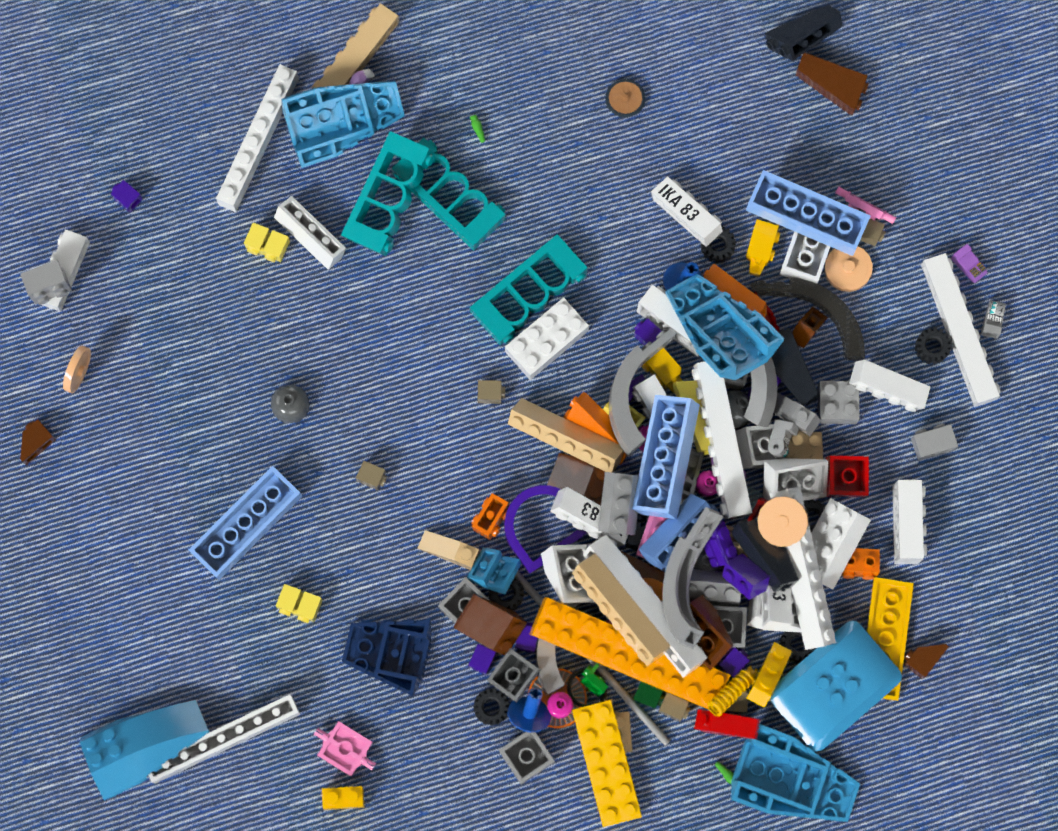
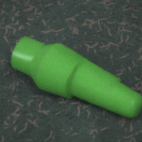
[470,115,485,143]
[715,761,734,784]

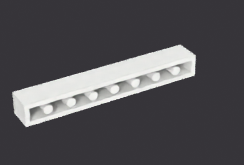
[216,64,299,212]
[921,253,1001,407]
[692,362,752,519]
[769,487,836,650]
[583,535,707,678]
[148,694,300,784]

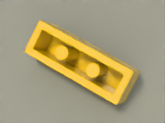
[747,642,792,707]

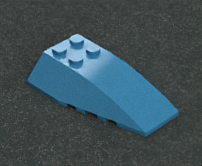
[281,81,405,168]
[665,274,784,380]
[79,700,209,801]
[731,724,860,822]

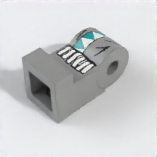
[980,300,1006,339]
[768,419,799,459]

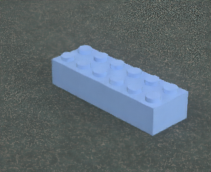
[746,170,871,256]
[632,395,700,519]
[189,466,302,580]

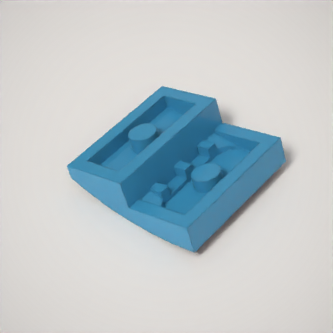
[467,547,521,594]

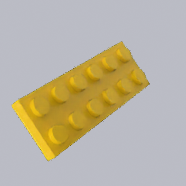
[866,577,914,701]
[572,700,642,827]

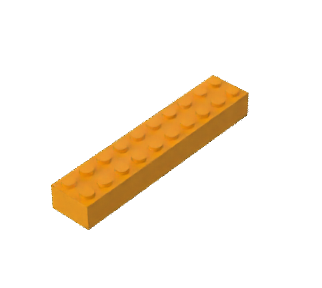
[529,597,730,710]

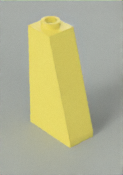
[673,380,710,455]

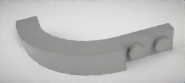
[609,328,677,456]
[743,357,777,427]
[663,507,724,649]
[536,600,582,696]

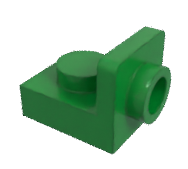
[580,663,609,697]

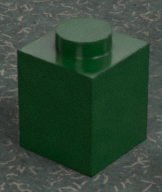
[633,681,665,709]

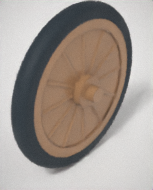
[605,79,645,118]

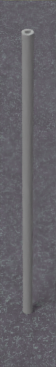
[501,552,670,746]

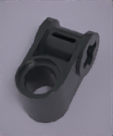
[626,514,649,550]

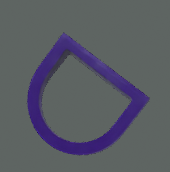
[504,485,587,574]

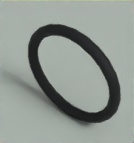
[567,668,607,707]

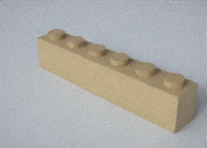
[312,3,399,89]
[508,398,624,473]
[572,553,671,666]

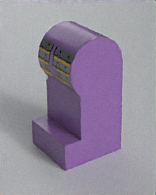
[951,244,988,283]

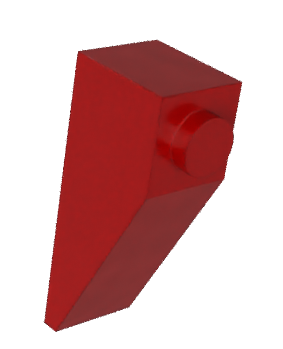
[694,709,760,740]

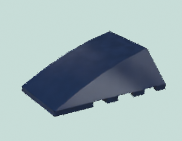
[342,619,431,697]

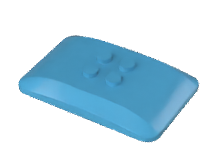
[769,621,902,751]

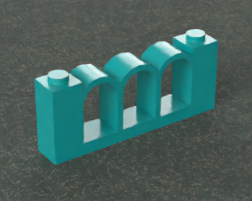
[341,131,435,257]
[391,137,506,251]
[470,234,588,346]

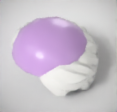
[350,69,375,84]

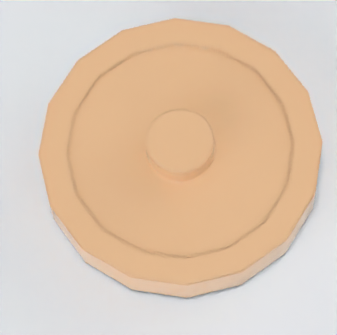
[824,246,873,292]
[63,345,91,393]
[758,497,808,547]

